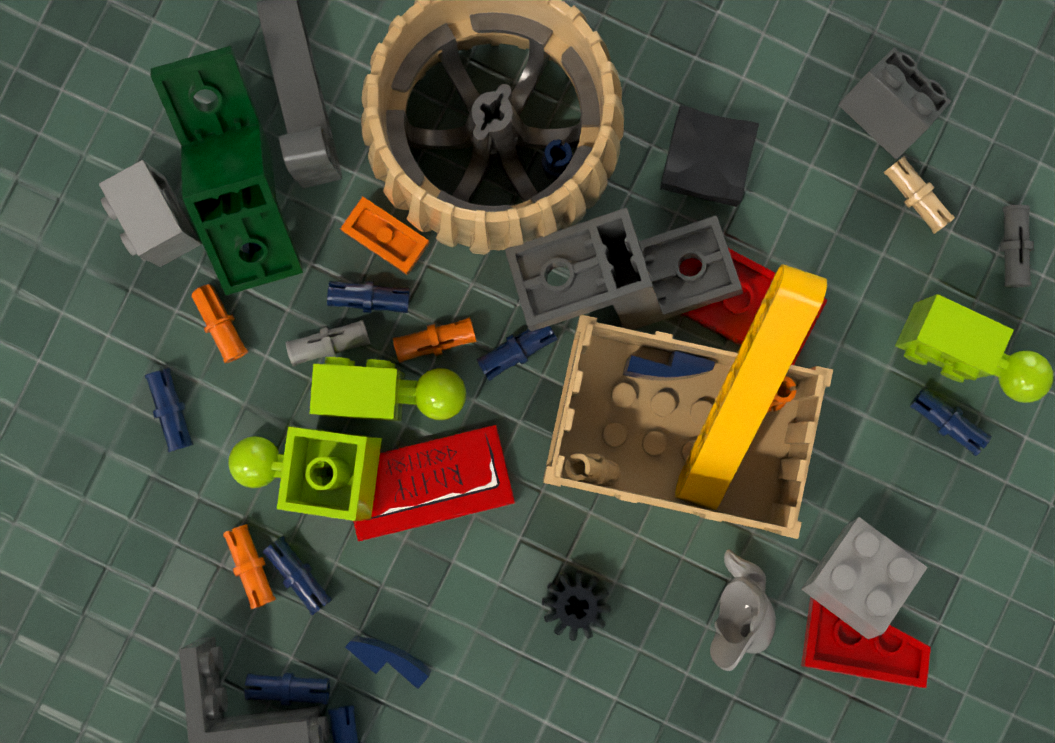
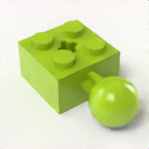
[895,294,1054,403]
[310,357,466,421]
[228,427,382,521]

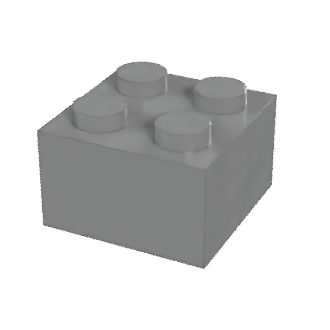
[99,160,202,267]
[801,517,928,639]

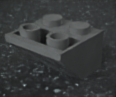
[838,47,951,159]

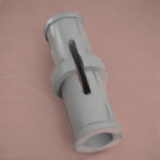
[285,320,370,366]

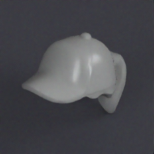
[710,549,776,671]

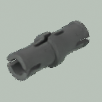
[1000,205,1034,288]

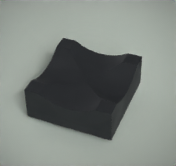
[660,105,759,207]

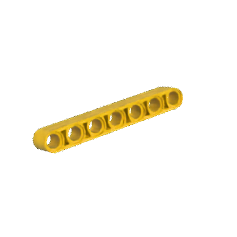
[675,264,827,510]

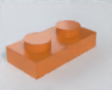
[340,196,430,275]

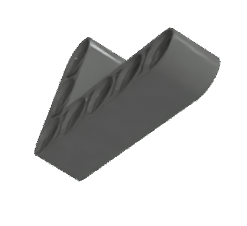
[256,0,342,189]

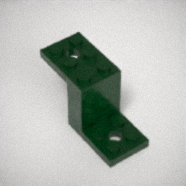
[150,46,303,295]

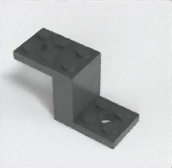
[505,208,743,332]
[179,637,329,743]

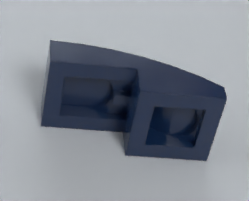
[623,351,715,381]
[345,636,432,689]

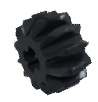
[542,570,611,641]

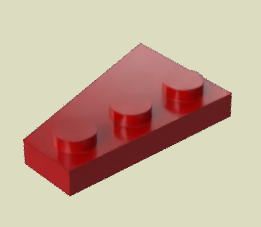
[801,596,931,688]

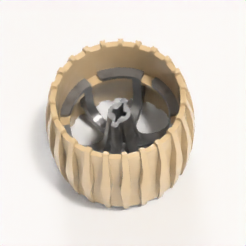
[361,0,624,255]

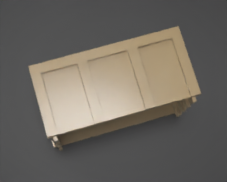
[543,315,833,539]

